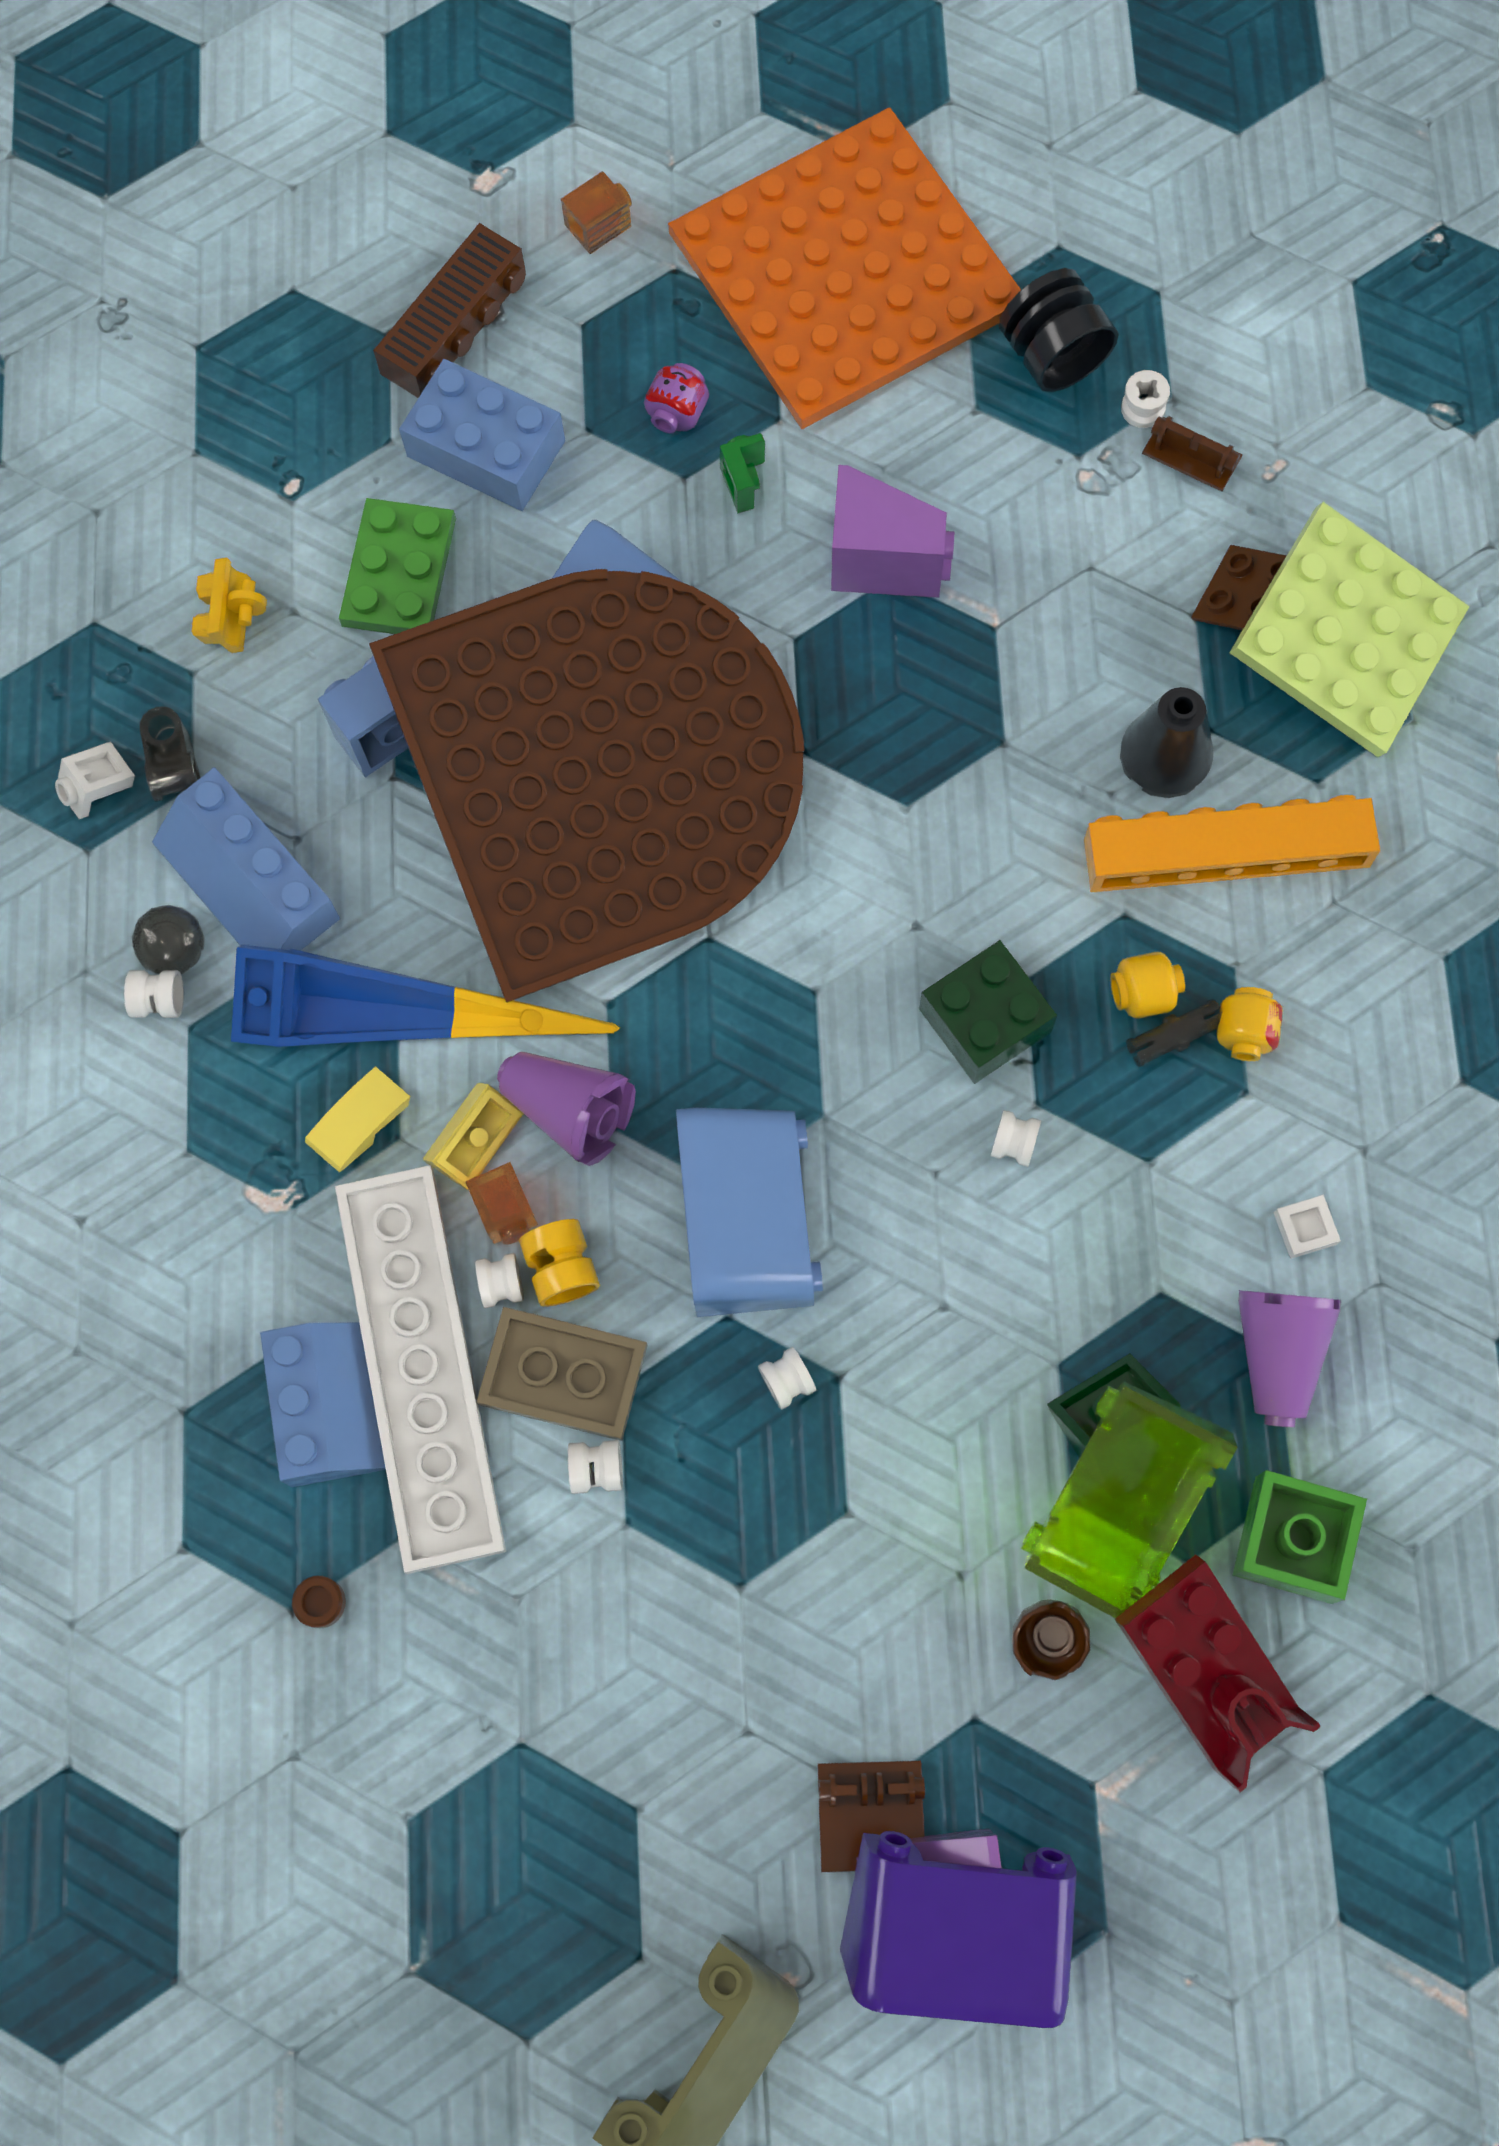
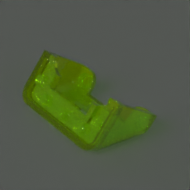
[1021,1382,1238,1618]

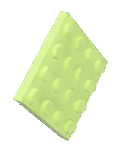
[1229,502,1470,757]

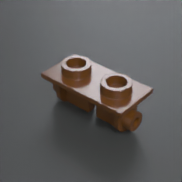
[1142,416,1243,492]

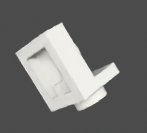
[55,741,135,819]

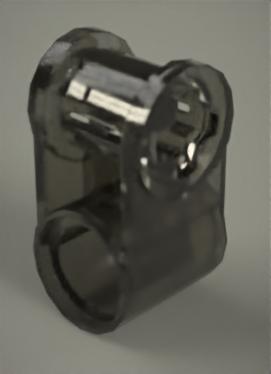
[140,706,201,802]

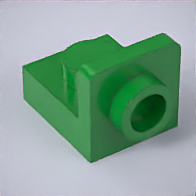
[720,433,765,514]

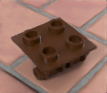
[1191,545,1287,630]
[818,1761,925,1872]

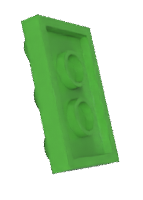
[339,498,456,634]

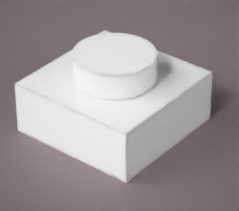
[1274,1195,1341,1259]

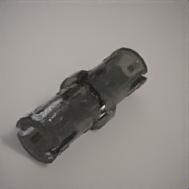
[1126,999,1222,1067]

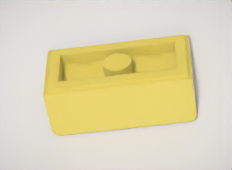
[423,1083,523,1190]

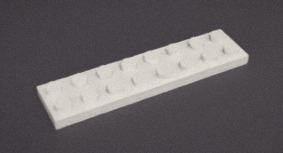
[335,1165,506,1574]

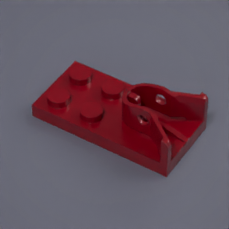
[1114,1554,1321,1793]

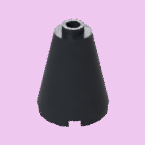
[1120,687,1213,798]

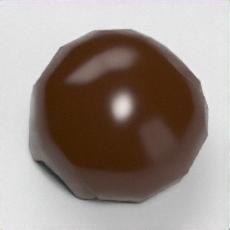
[1012,1599,1090,1680]

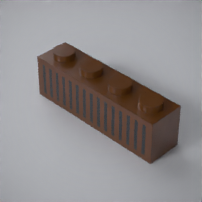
[373,223,526,398]

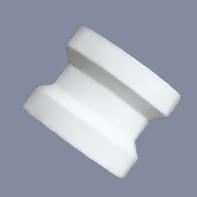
[1121,370,1170,428]
[991,1110,1041,1167]
[475,1253,524,1308]
[758,1347,816,1410]

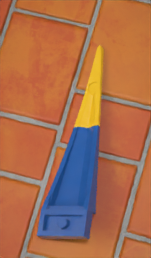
[231,945,620,1047]

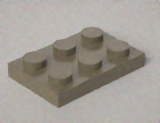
[476,1307,648,1441]

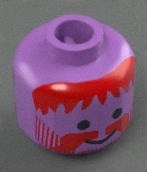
[644,363,709,433]

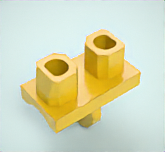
[191,557,267,653]

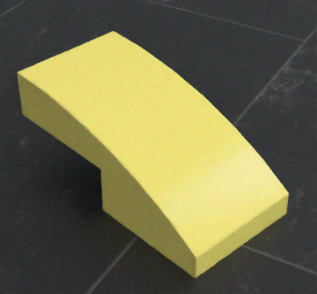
[305,1066,410,1173]

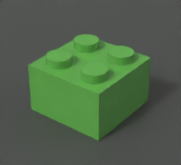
[1232,1470,1367,1604]

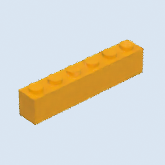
[1084,795,1380,892]

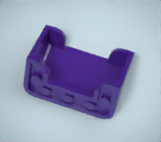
[840,1831,1077,2028]

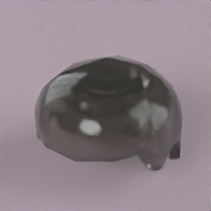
[132,904,205,974]

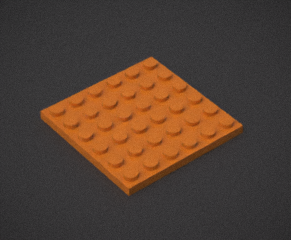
[668,107,1021,429]

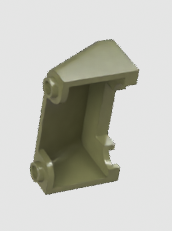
[592,1934,799,2146]

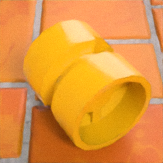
[519,1219,600,1307]

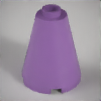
[497,1052,636,1166]
[1238,1290,1341,1427]

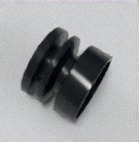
[999,268,1119,392]

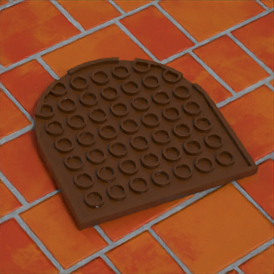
[369,569,804,1003]

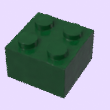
[919,940,1057,1084]

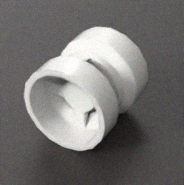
[124,970,184,1018]
[568,1440,623,1494]

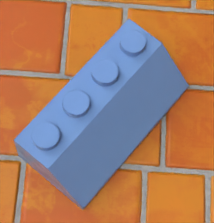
[152,767,340,951]

